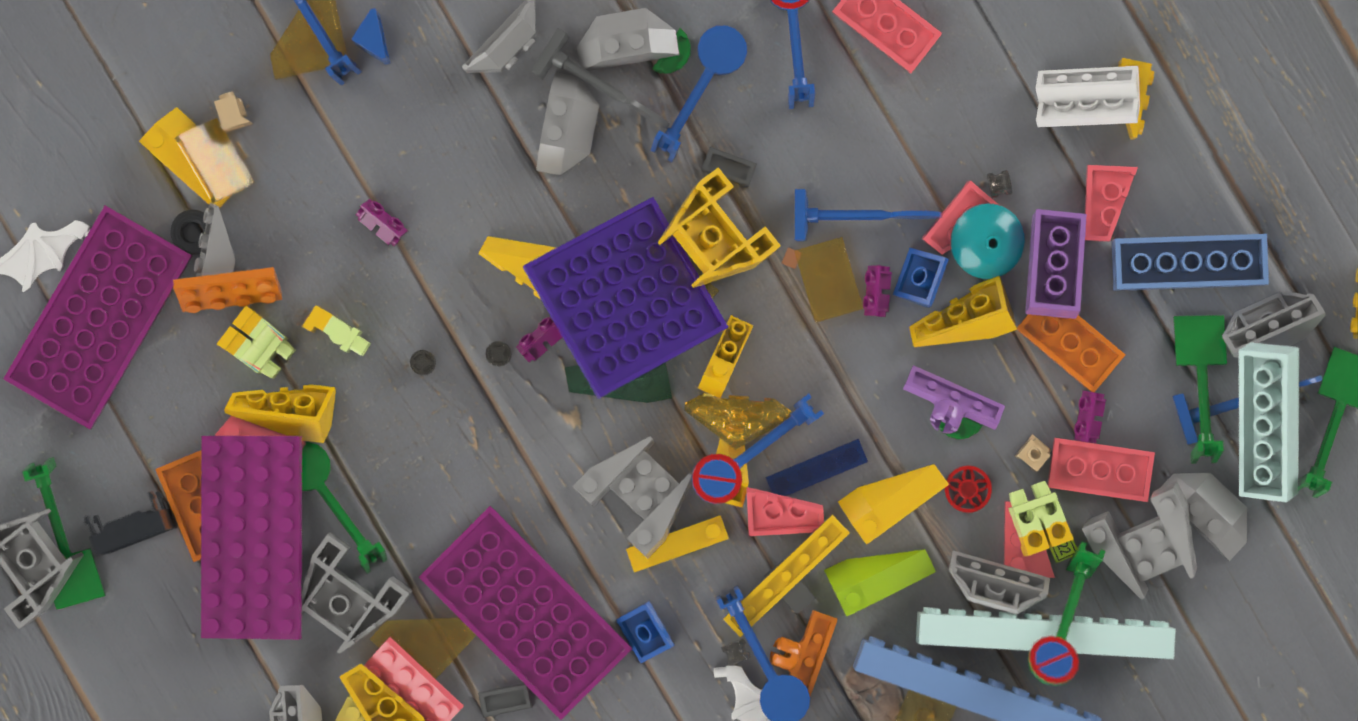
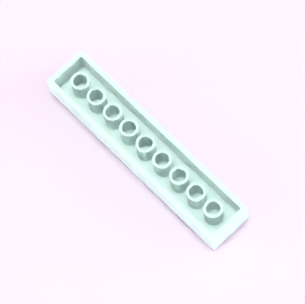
[916,607,1175,659]

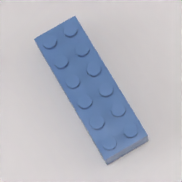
[1111,234,1269,291]

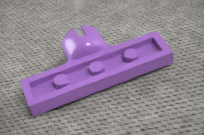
[903,365,1005,434]

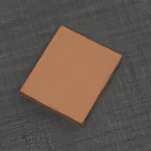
[781,247,802,269]

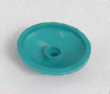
[950,203,1025,279]

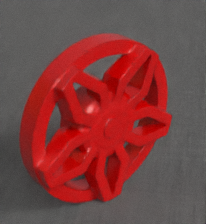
[944,466,992,513]

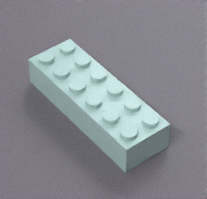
[1239,343,1299,502]

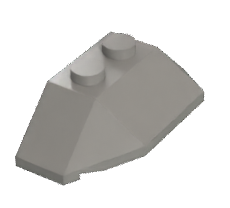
[461,0,536,73]
[577,8,679,71]
[536,72,599,175]
[1222,292,1326,358]
[1160,473,1247,561]
[949,551,1050,614]
[269,685,322,721]

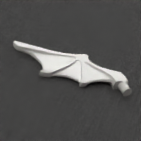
[0,220,91,293]
[714,665,770,721]

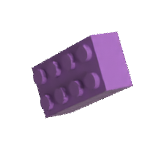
[1025,209,1087,319]

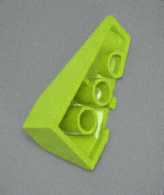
[824,549,936,616]

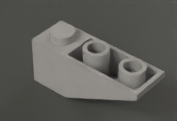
[194,202,235,277]

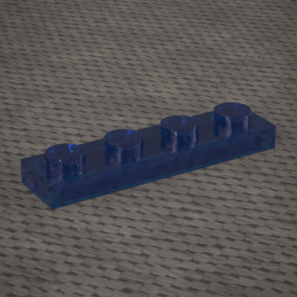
[765,439,868,496]

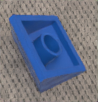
[351,8,390,65]
[893,248,949,308]
[616,600,675,663]

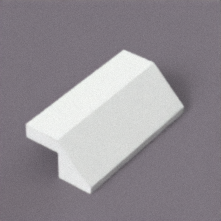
[1036,66,1140,127]

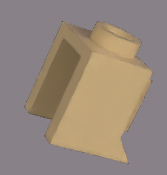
[214,92,253,133]
[1015,434,1051,472]

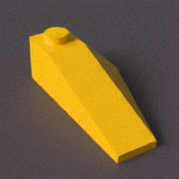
[139,107,234,209]
[479,236,557,299]
[909,276,1017,347]
[224,384,336,443]
[838,464,949,545]
[339,664,425,721]

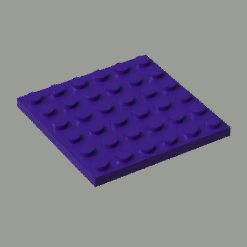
[523,197,728,399]

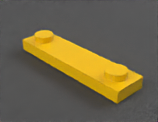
[626,515,729,573]

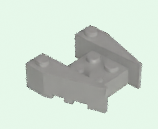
[573,436,692,559]
[1082,481,1197,599]
[0,509,83,629]
[302,532,413,654]

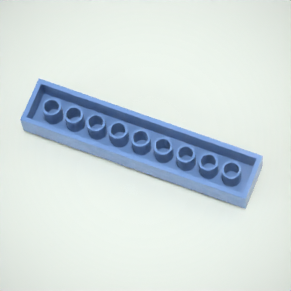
[853,636,1102,721]

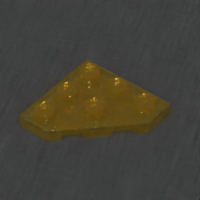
[270,0,348,80]
[684,393,792,450]
[370,618,476,679]

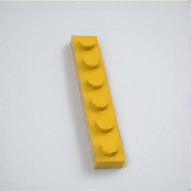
[723,514,850,637]

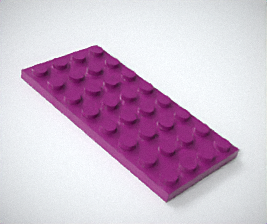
[3,205,193,430]
[201,436,302,640]
[419,506,633,720]

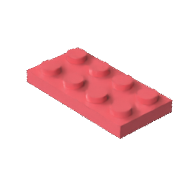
[832,0,942,74]
[1047,438,1155,502]
[364,637,464,721]

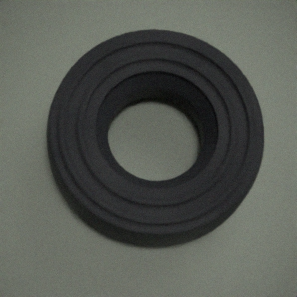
[170,209,206,255]

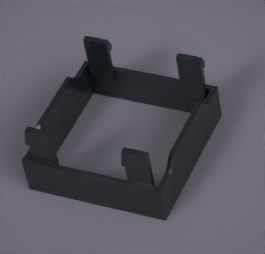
[85,491,177,556]

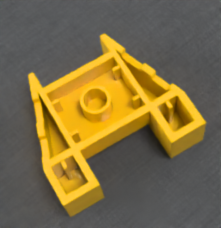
[657,167,781,288]

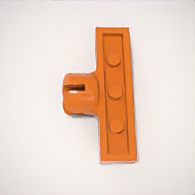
[770,610,838,696]

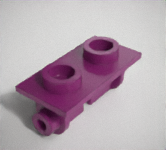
[355,199,408,247]
[863,265,892,317]
[516,317,563,363]
[1074,391,1106,444]

